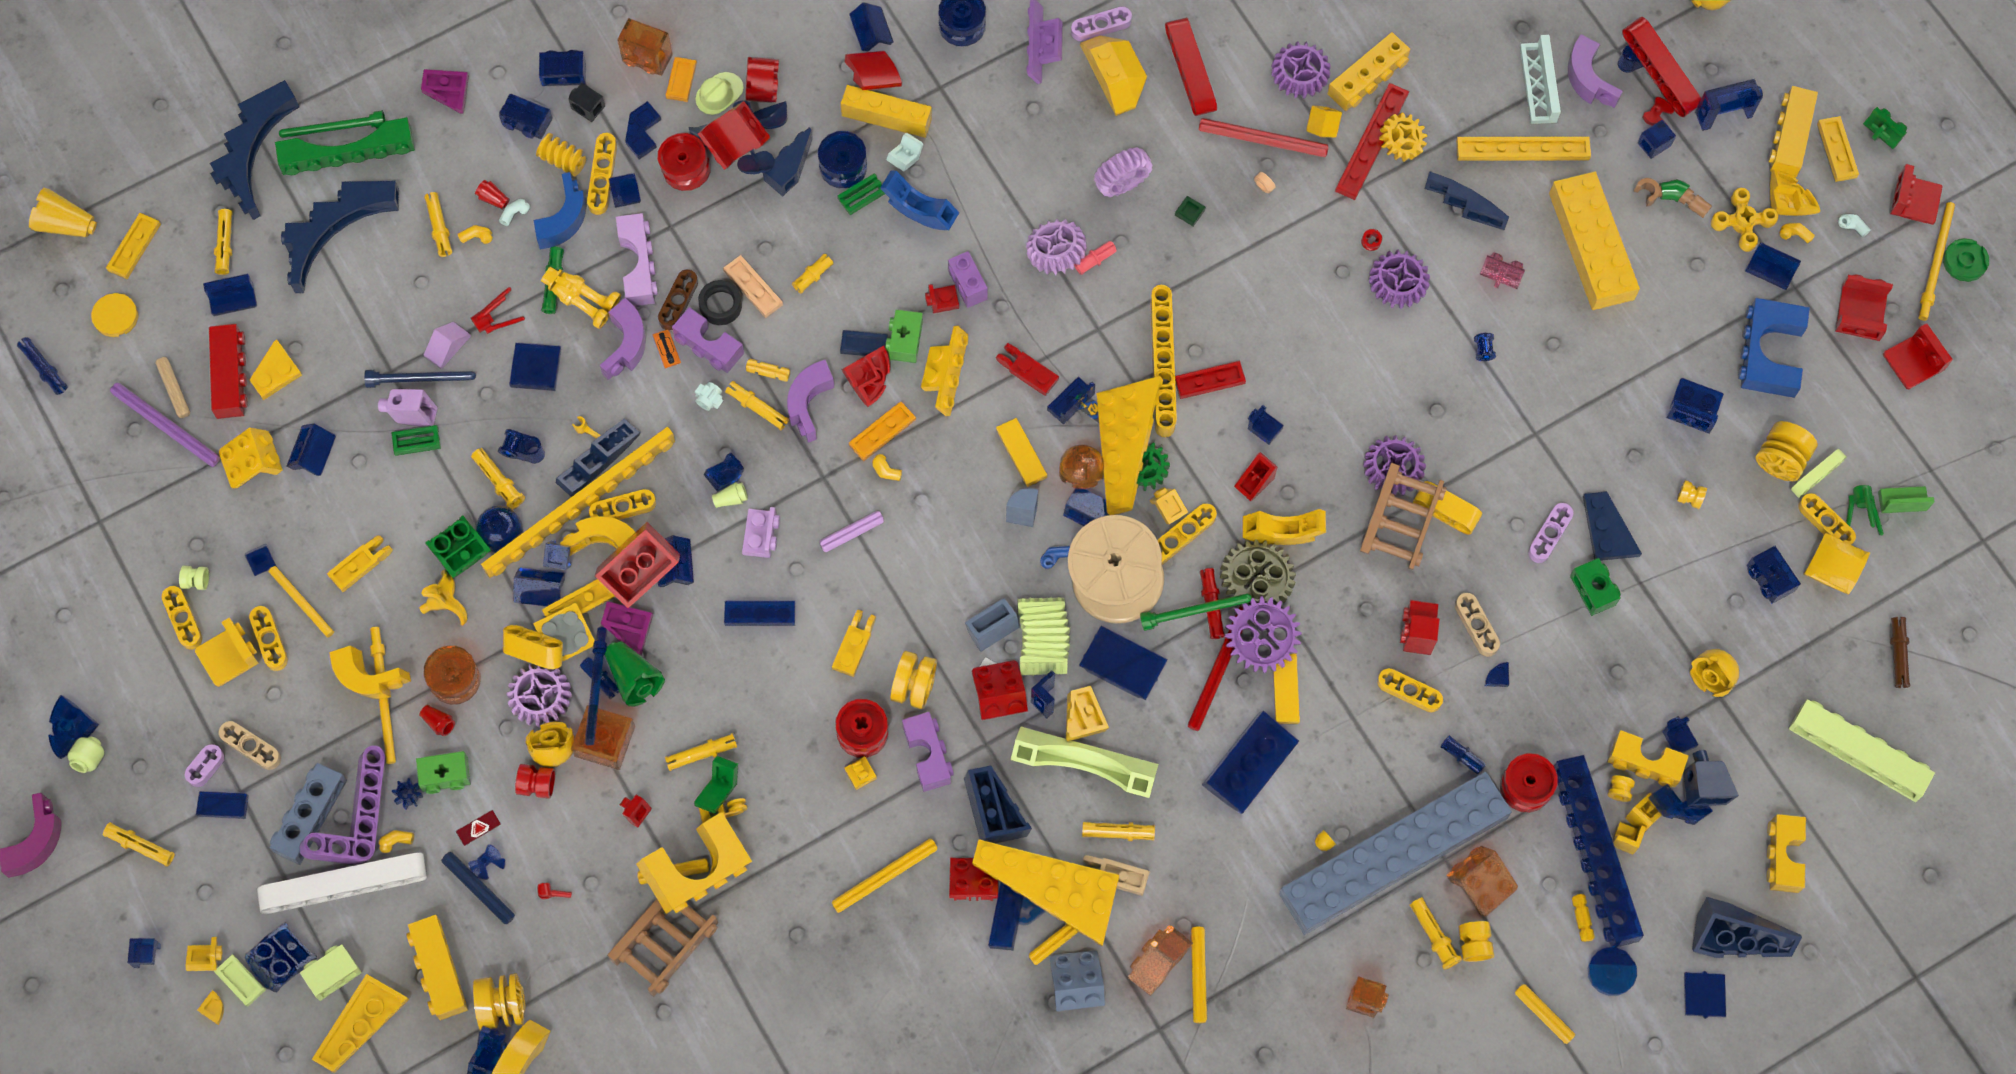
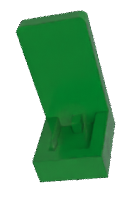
[694,756,738,813]

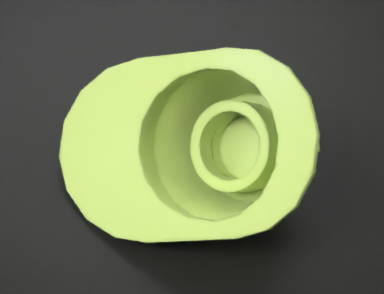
[695,72,744,115]

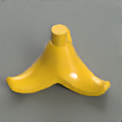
[419,570,467,626]

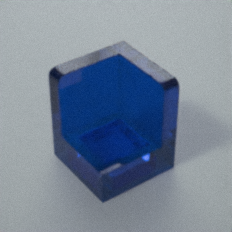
[1637,120,1676,159]
[608,173,641,208]
[543,540,572,570]
[127,938,161,968]

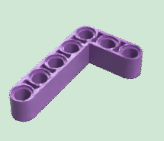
[299,746,385,865]

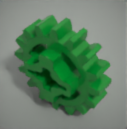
[1137,442,1170,491]

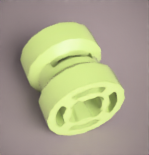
[179,566,209,590]

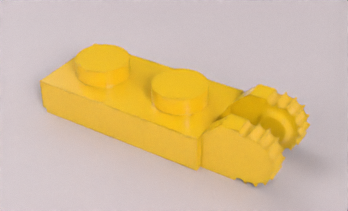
[327,535,393,593]
[832,610,876,677]

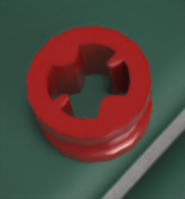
[1361,229,1382,251]

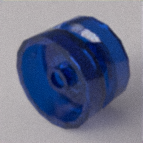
[938,0,986,46]
[818,131,867,188]

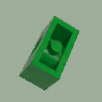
[1570,558,1621,616]

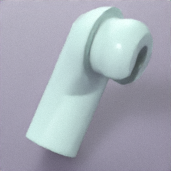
[499,199,530,226]
[1838,214,1871,237]

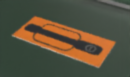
[652,330,681,368]

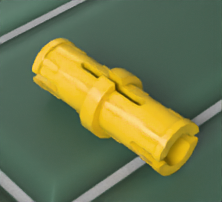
[792,254,834,294]

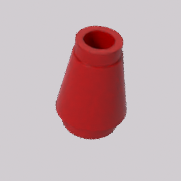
[475,180,510,210]
[419,705,455,736]

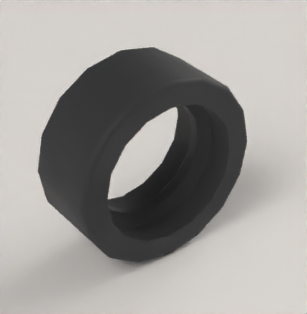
[698,280,742,325]

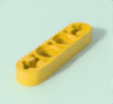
[587,133,617,215]
[1157,504,1217,565]

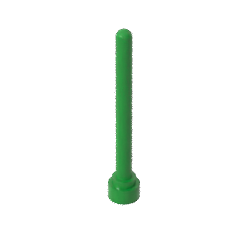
[279,110,386,138]
[1140,593,1252,631]

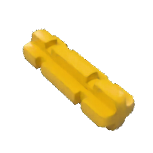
[746,359,790,382]
[1572,894,1595,942]

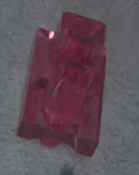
[1480,252,1525,289]

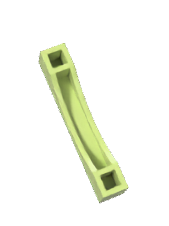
[1011,727,1159,798]

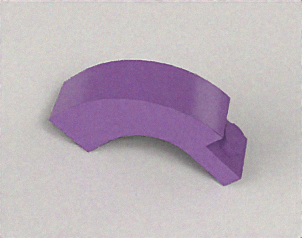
[1568,34,1623,108]
[600,298,646,380]
[787,360,834,443]

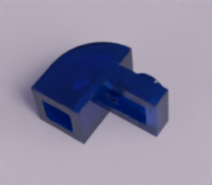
[467,1026,508,1074]

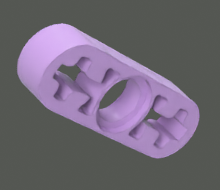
[1071,7,1132,41]
[1528,503,1573,563]

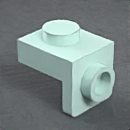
[886,133,923,171]

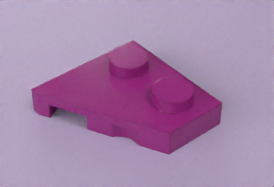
[421,69,469,114]
[601,601,653,656]

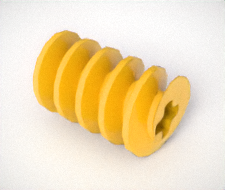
[536,133,586,177]

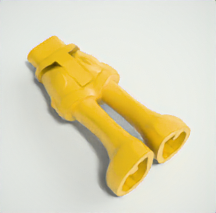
[541,267,621,329]

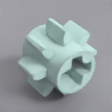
[694,382,723,411]

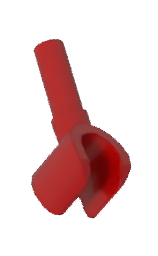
[537,883,572,900]

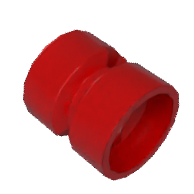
[515,764,555,799]

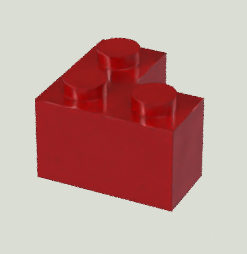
[1400,600,1440,655]

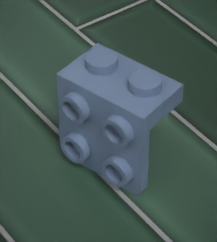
[1050,950,1105,1011]

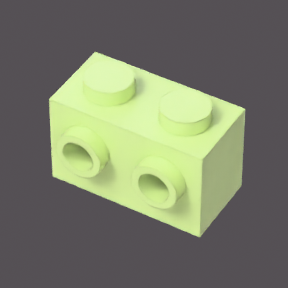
[300,944,362,1001]

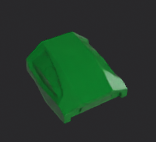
[425,515,491,579]

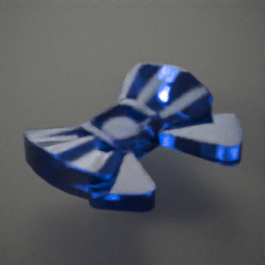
[468,844,505,880]

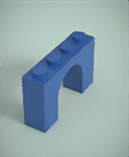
[1738,298,1810,398]

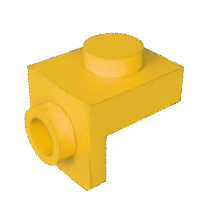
[185,937,222,971]

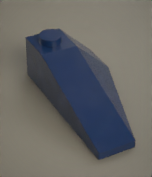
[1692,897,1802,958]

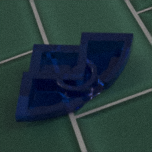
[48,695,99,759]

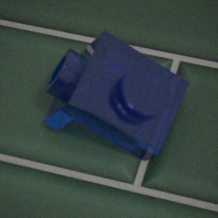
[704,453,744,492]

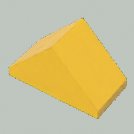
[1625,793,1668,832]

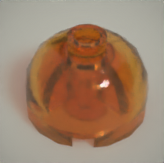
[1059,445,1104,489]

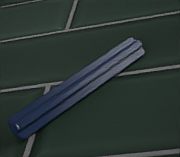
[441,852,515,925]

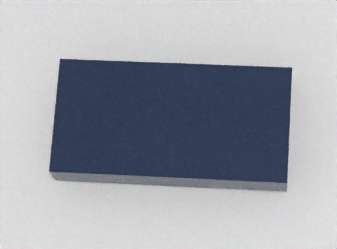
[840,330,888,356]

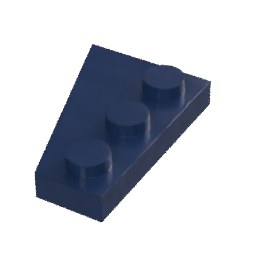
[1583,491,1642,561]

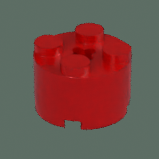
[745,57,779,103]

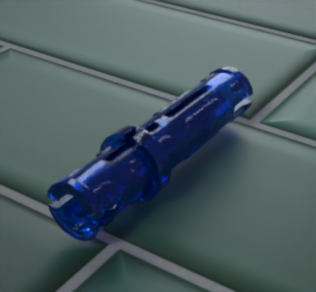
[17,337,68,395]

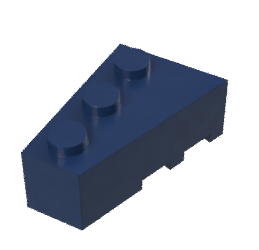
[964,765,1032,843]

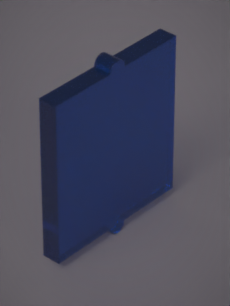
[1684,971,1726,1019]

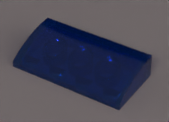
[1202,711,1299,814]

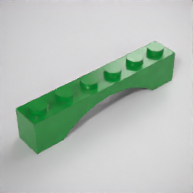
[275,117,415,176]

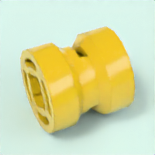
[1677,480,1707,509]

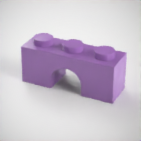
[672,307,744,373]
[902,712,954,792]

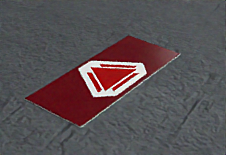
[456,810,501,846]

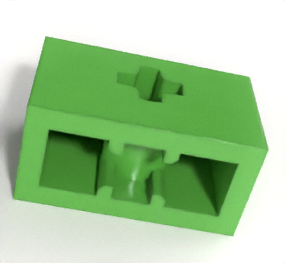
[885,310,923,363]
[416,751,471,794]

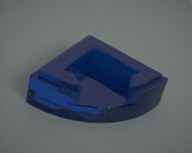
[1485,662,1509,687]

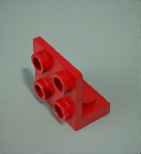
[1890,164,1943,225]
[1883,323,1953,390]

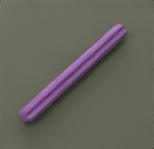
[110,383,220,467]

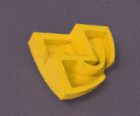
[1770,169,1821,216]

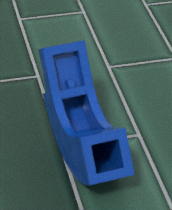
[880,170,959,230]
[533,172,586,250]

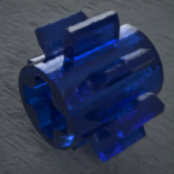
[392,778,423,810]

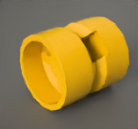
[1458,921,1494,962]

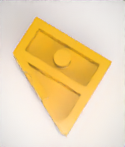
[250,340,302,400]
[1066,686,1109,742]

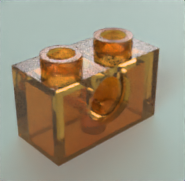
[1346,976,1389,1018]

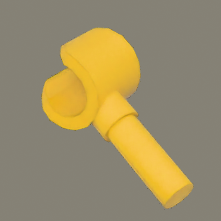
[572,416,601,439]

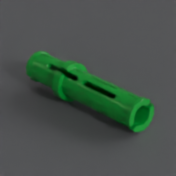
[541,246,564,314]

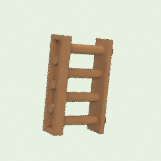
[1360,463,1447,570]
[607,899,718,997]

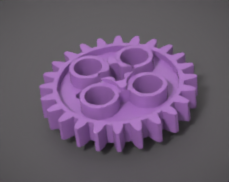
[1225,596,1302,673]

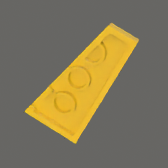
[312,974,409,1073]

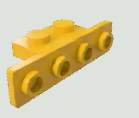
[921,326,969,416]

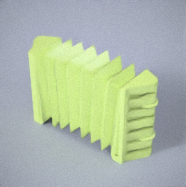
[1017,597,1070,676]

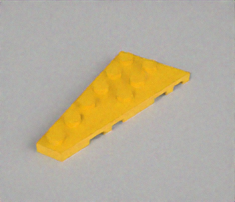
[1096,376,1163,515]
[972,839,1119,946]

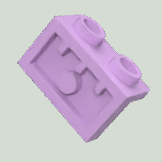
[742,507,780,558]

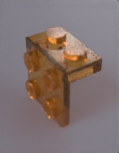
[1446,846,1518,916]

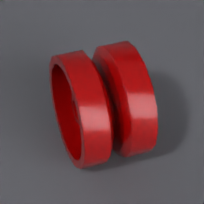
[657,133,711,191]
[836,699,888,758]
[1500,753,1558,813]

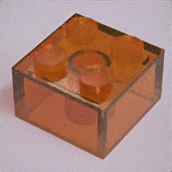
[617,18,673,76]
[571,705,635,770]

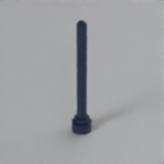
[364,370,476,388]

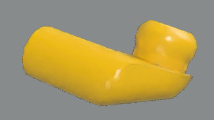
[1779,223,1815,243]
[872,454,902,481]

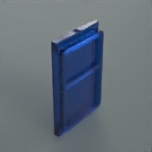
[1079,626,1168,700]

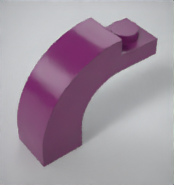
[0,793,61,878]

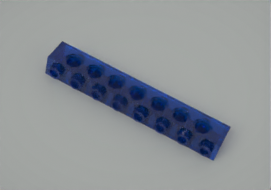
[1554,755,1644,949]

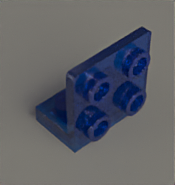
[1666,378,1724,434]

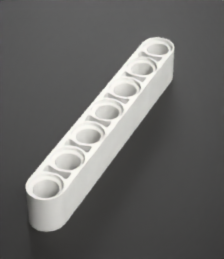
[257,853,427,914]

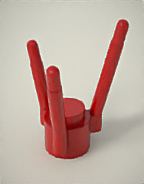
[470,287,525,334]

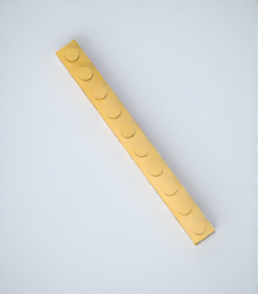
[481,427,675,578]

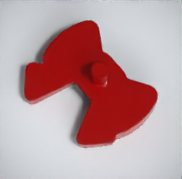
[1642,97,1674,129]

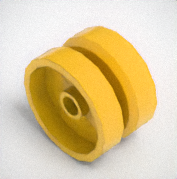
[890,650,937,709]

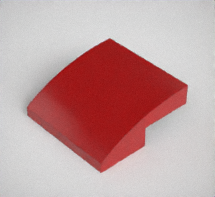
[844,51,902,90]

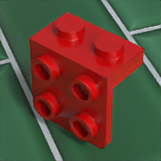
[972,660,1028,720]

